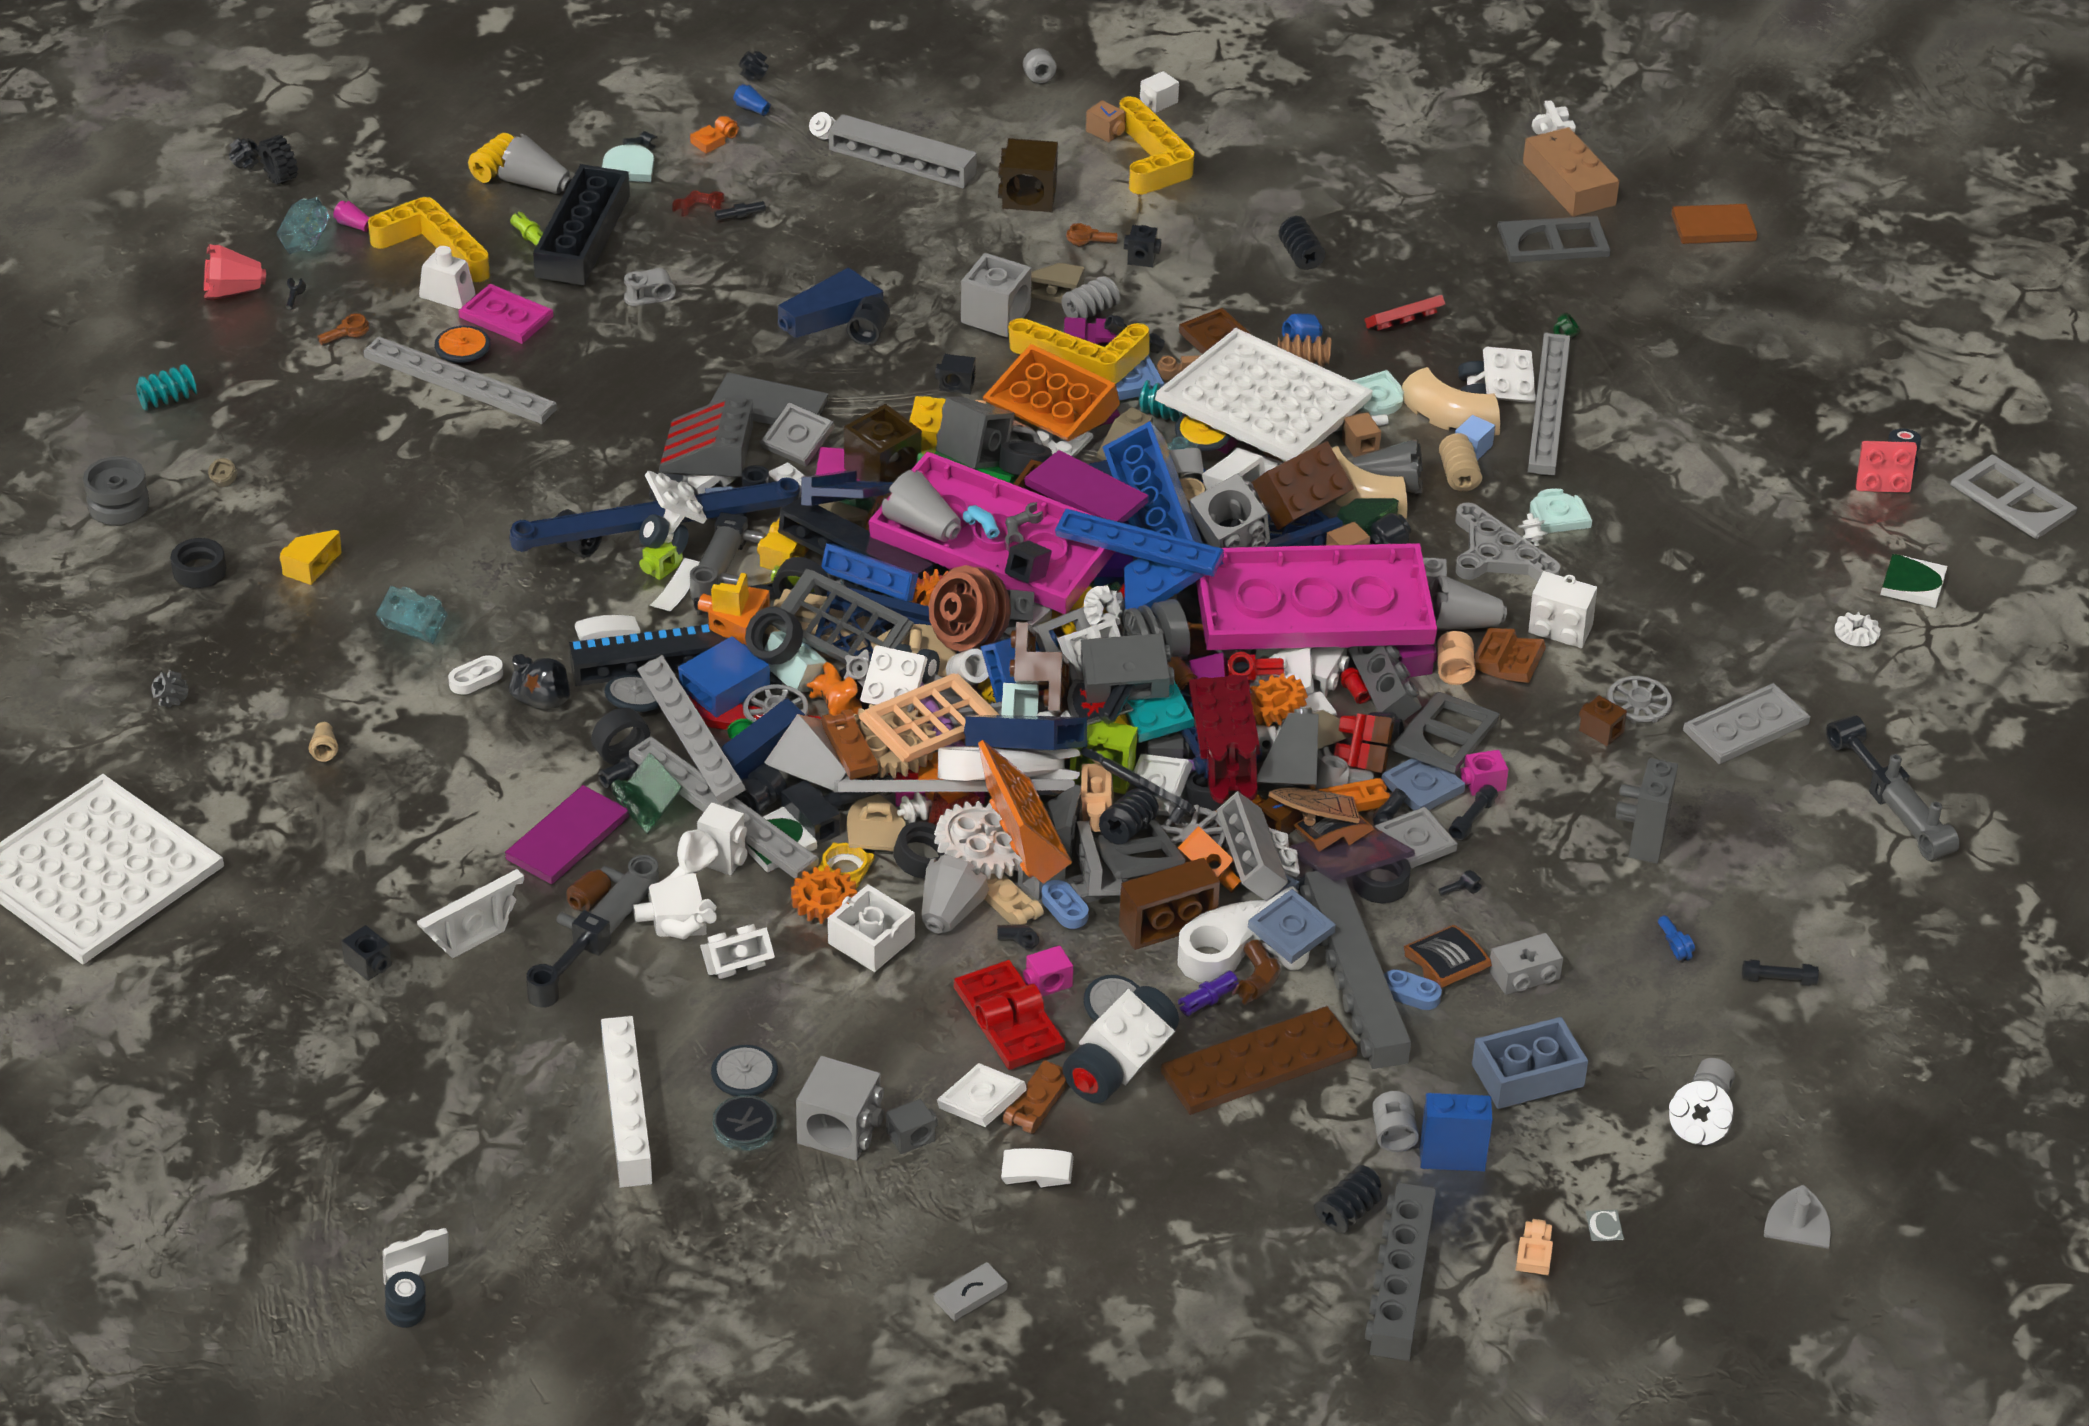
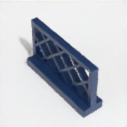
[801,471,894,506]
[1265,509,1343,547]
[812,587,931,661]

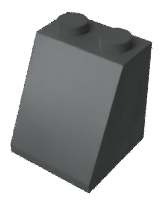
[936,396,1015,469]
[1257,708,1319,792]

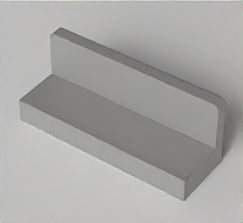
[1075,821,1123,896]

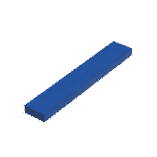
[1055,509,1224,577]

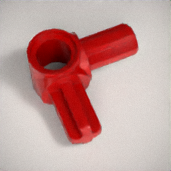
[1228,652,1284,689]

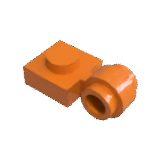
[690,116,739,154]

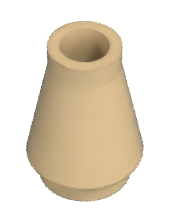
[309,722,338,762]

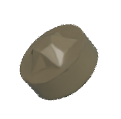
[208,458,238,487]

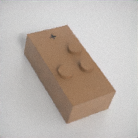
[1523,127,1619,217]

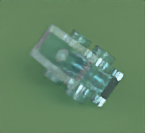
[276,197,330,254]
[375,586,448,644]

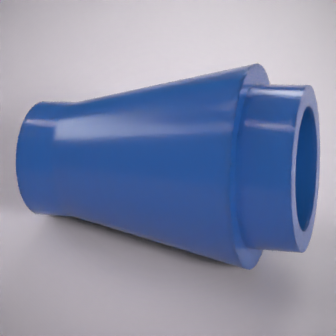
[733,84,771,116]

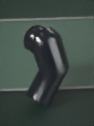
[1372,788,1408,825]
[997,924,1039,949]

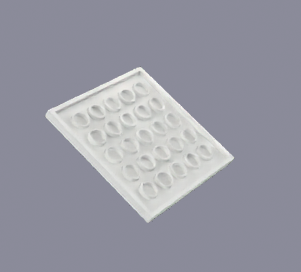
[1155,328,1373,462]
[0,774,224,964]

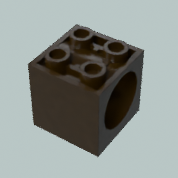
[998,138,1058,212]
[844,404,922,482]

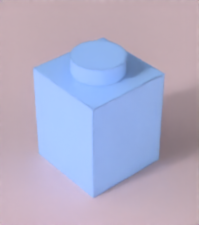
[1455,415,1495,460]

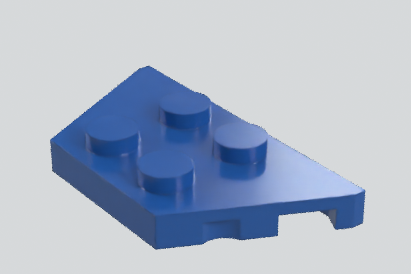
[1124,558,1224,609]

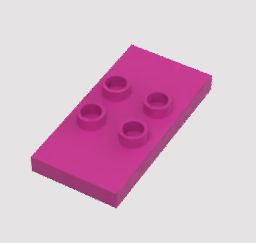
[869,451,1115,614]
[1196,543,1437,650]

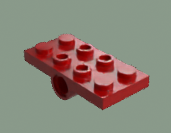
[954,959,1065,1070]

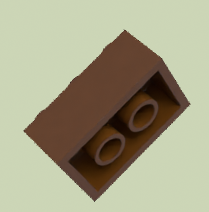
[1251,441,1354,530]
[1119,858,1220,950]

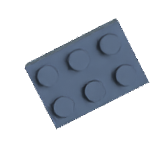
[1472,1017,1588,1109]

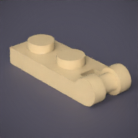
[984,874,1044,925]

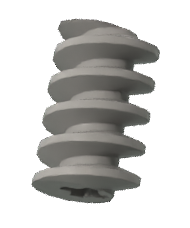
[1061,276,1121,320]

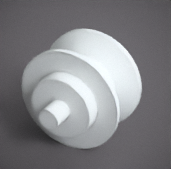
[809,112,836,140]
[1518,513,1548,546]
[897,792,932,823]

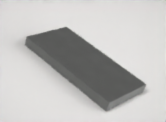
[710,372,828,425]

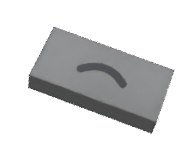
[934,1262,1007,1321]

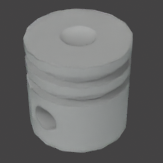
[1691,1058,1735,1111]

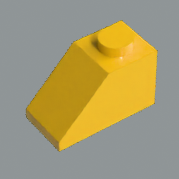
[280,530,342,585]

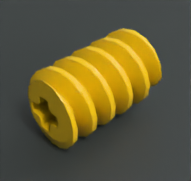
[468,133,514,183]

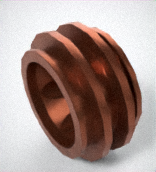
[929,565,1011,652]

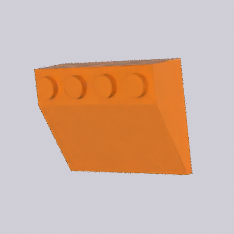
[983,344,1120,442]
[978,740,1072,884]

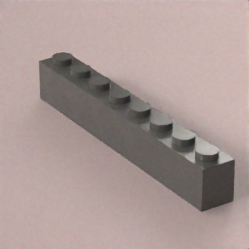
[1300,867,1411,1069]

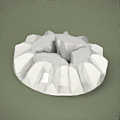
[1084,586,1124,626]
[1835,611,1881,646]

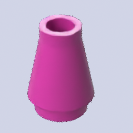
[333,200,370,232]

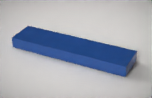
[821,543,918,601]

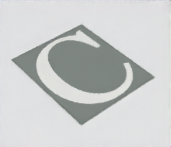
[1585,1210,1624,1241]

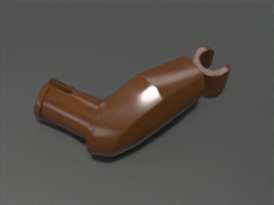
[1232,939,1281,1005]

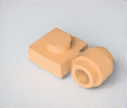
[1516,1219,1553,1275]

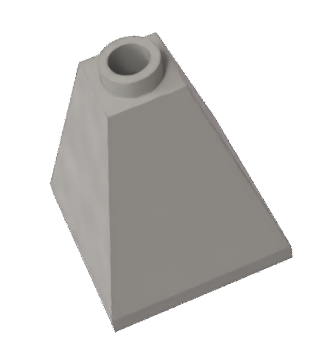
[764,714,855,790]

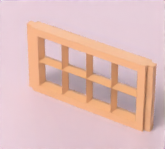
[859,673,1000,762]

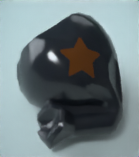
[508,654,570,710]

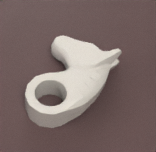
[938,747,1080,781]
[1178,886,1309,982]

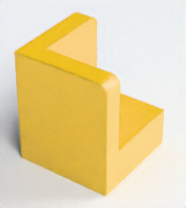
[711,573,749,616]

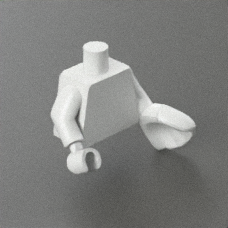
[633,830,719,939]

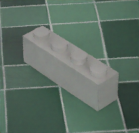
[1216,791,1288,901]

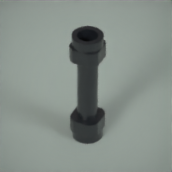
[1104,314,1164,353]
[824,774,894,811]
[1449,784,1498,840]
[1742,959,1819,986]

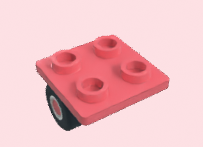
[1856,429,1922,493]

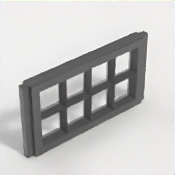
[771,568,914,671]

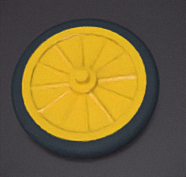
[1175,414,1231,451]

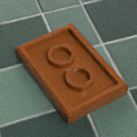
[1671,204,1757,244]

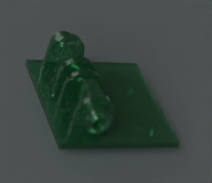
[611,753,683,834]

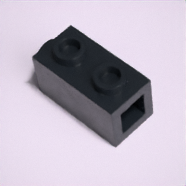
[781,780,841,846]

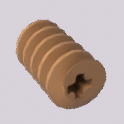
[1278,333,1331,368]

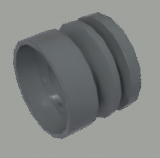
[1122,598,1190,658]

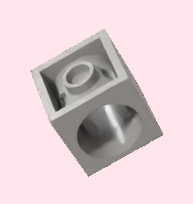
[961,253,1032,337]
[1190,473,1270,548]
[796,1056,884,1161]

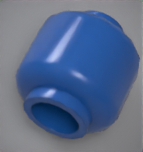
[1282,314,1323,343]

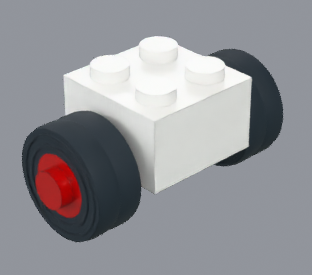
[1063,986,1179,1103]

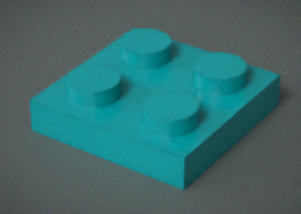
[1125,680,1194,743]

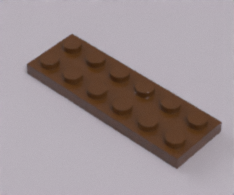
[1161,1006,1358,1115]

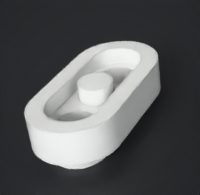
[448,655,503,695]

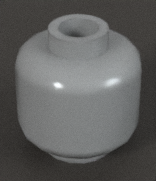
[1023,48,1057,84]

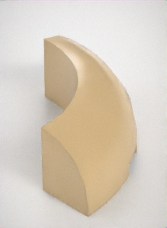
[1402,367,1500,435]
[1332,446,1407,519]

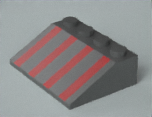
[659,396,753,476]

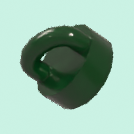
[1553,312,1580,339]

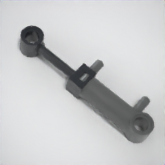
[690,465,769,601]
[1826,715,1959,860]
[526,855,659,1008]

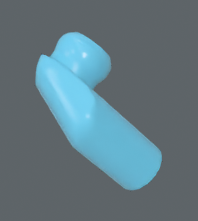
[963,505,1000,539]

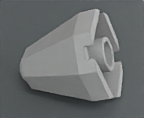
[921,854,989,933]

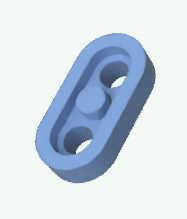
[1042,880,1089,929]
[1384,970,1442,1010]

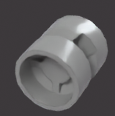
[1372,1091,1419,1152]

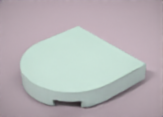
[602,145,654,182]
[1352,370,1404,416]
[1529,489,1592,533]

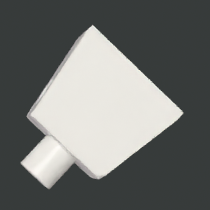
[419,246,476,309]

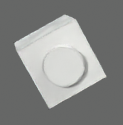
[1140,71,1179,113]

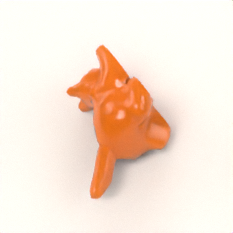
[806,662,862,716]

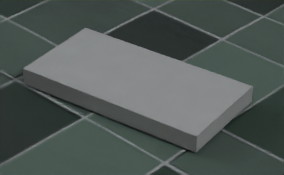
[1683,683,1811,765]

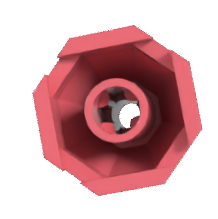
[204,245,266,300]

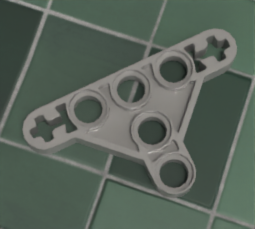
[1455,503,1560,582]

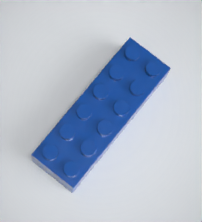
[1102,421,1202,543]

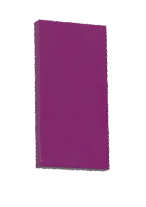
[1025,450,1148,523]
[505,785,629,885]

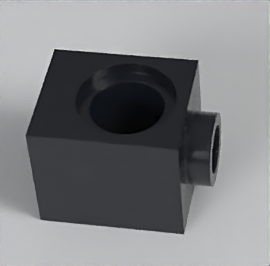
[935,354,976,395]
[342,925,392,981]

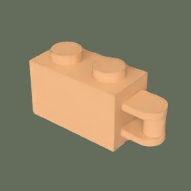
[1081,764,1114,832]

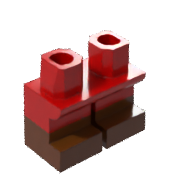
[1334,713,1395,774]

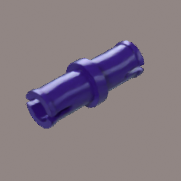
[1178,970,1238,1017]

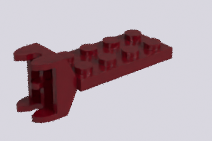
[1189,675,1260,804]

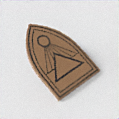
[1269,788,1360,826]

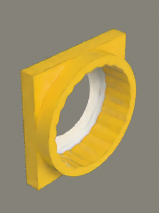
[818,842,875,888]

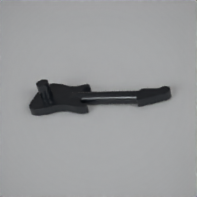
[1080,747,1196,825]

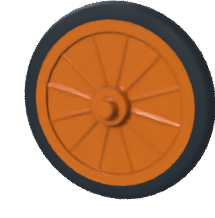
[434,325,491,363]

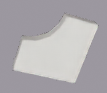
[1133,754,1193,816]

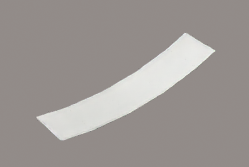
[650,558,700,611]

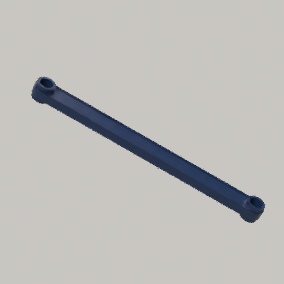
[509,477,800,552]

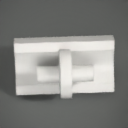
[1532,100,1575,135]

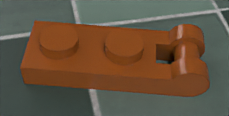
[821,709,878,780]
[1003,1060,1068,1134]

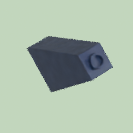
[778,267,883,338]
[721,698,805,780]
[964,715,1087,750]

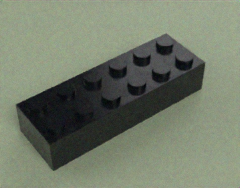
[533,164,630,285]

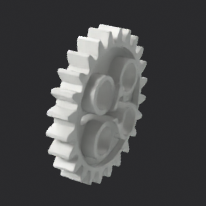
[934,801,1022,880]

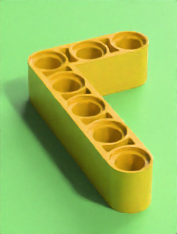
[1120,96,1194,194]
[368,197,490,282]
[1008,318,1150,384]

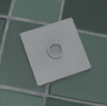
[760,403,835,466]
[1374,807,1458,868]

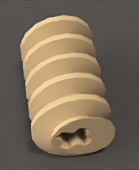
[1439,433,1482,491]

